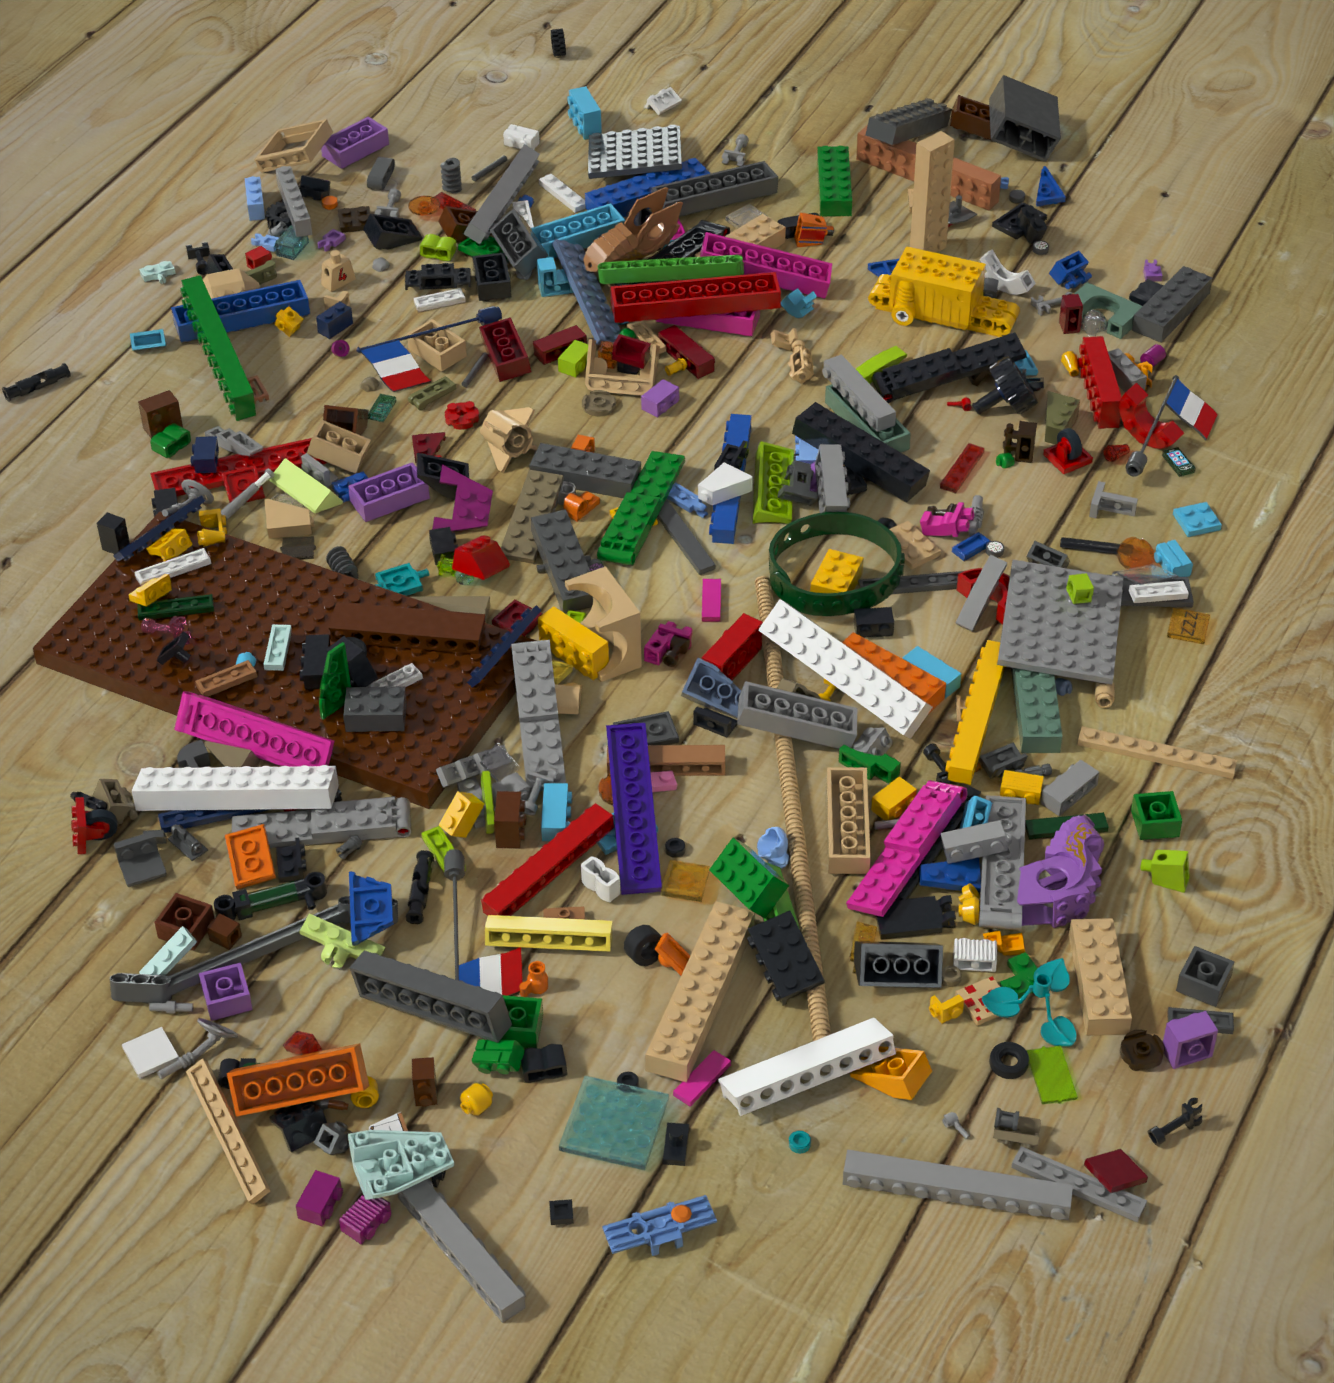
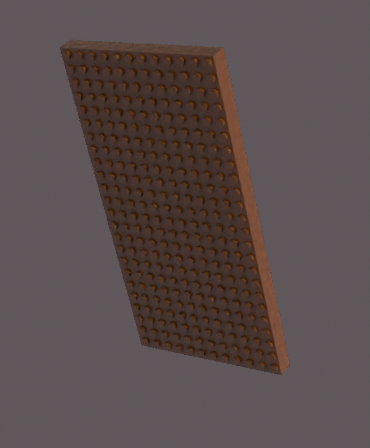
[33,512,537,809]

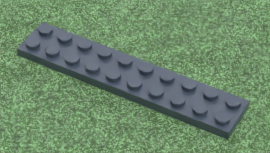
[552,239,621,349]

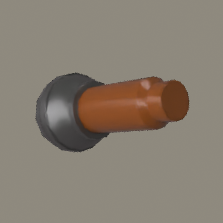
[315,1098,349,1110]

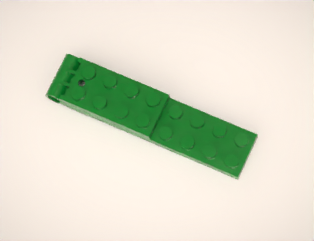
[597,451,685,566]

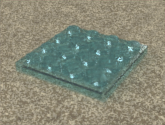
[559,1076,669,1170]

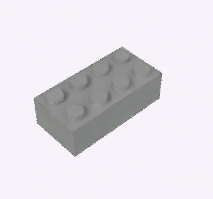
[815,444,850,513]

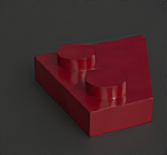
[412,432,446,463]

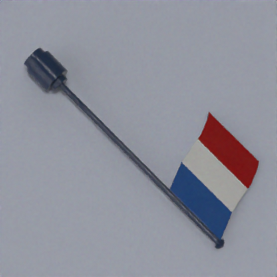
[356,306,502,392]

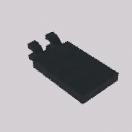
[875,895,956,940]

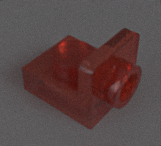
[283,1031,322,1055]

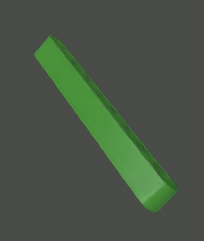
[597,255,744,284]

